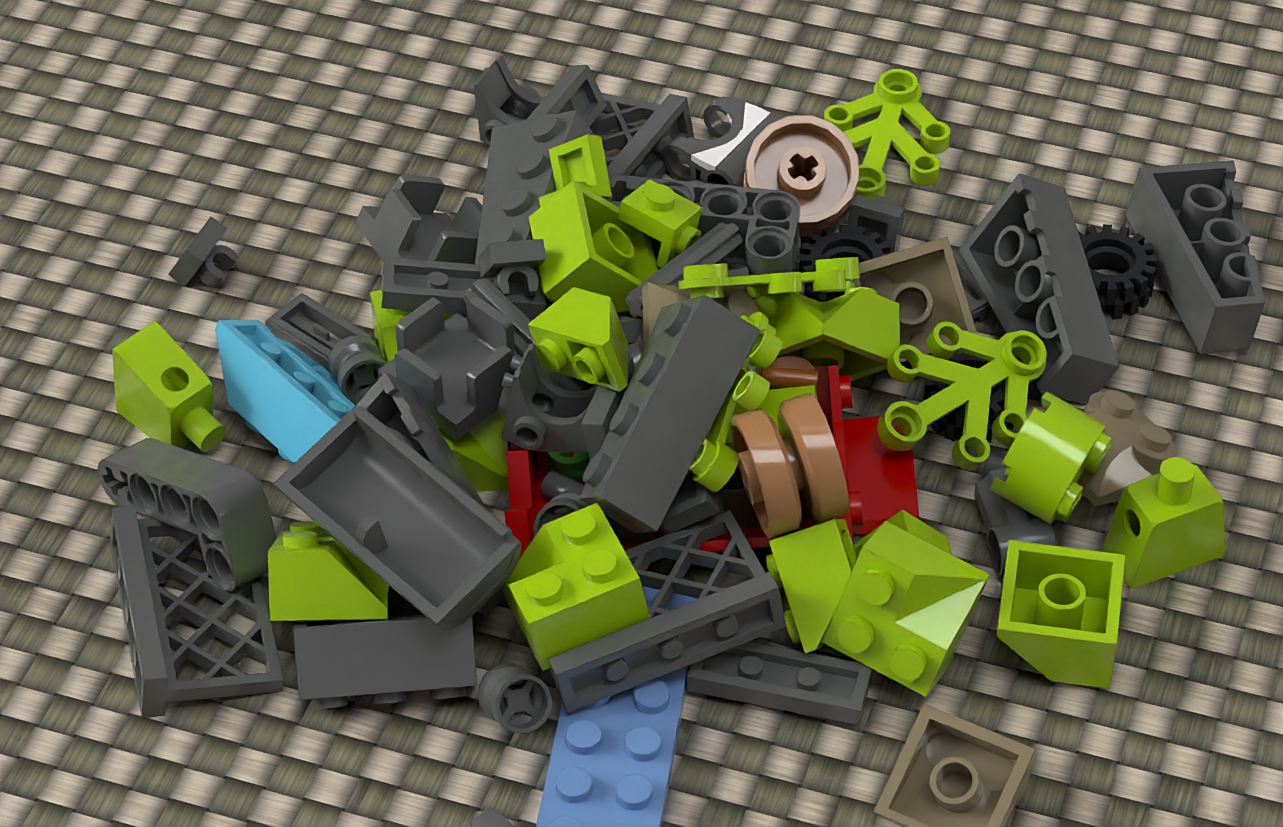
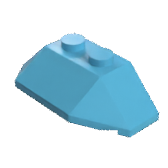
[215,320,355,464]

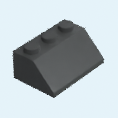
[293,609,477,708]

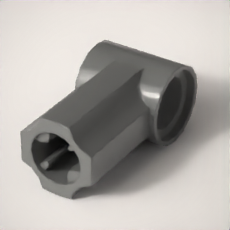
[974,468,1056,577]

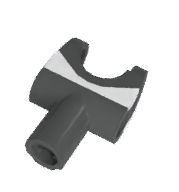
[662,97,781,187]

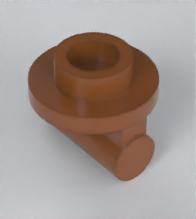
[762,355,819,394]

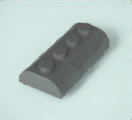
[273,406,521,631]

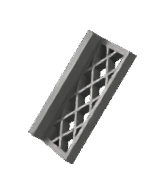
[589,93,694,179]
[110,506,284,718]
[548,510,787,713]

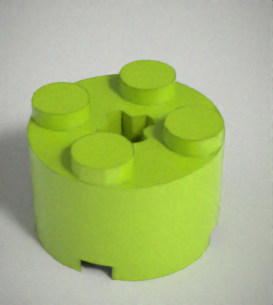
[990,391,1112,525]

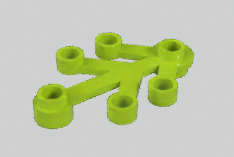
[824,69,951,199]
[678,257,860,299]
[689,311,782,492]
[877,321,1047,471]

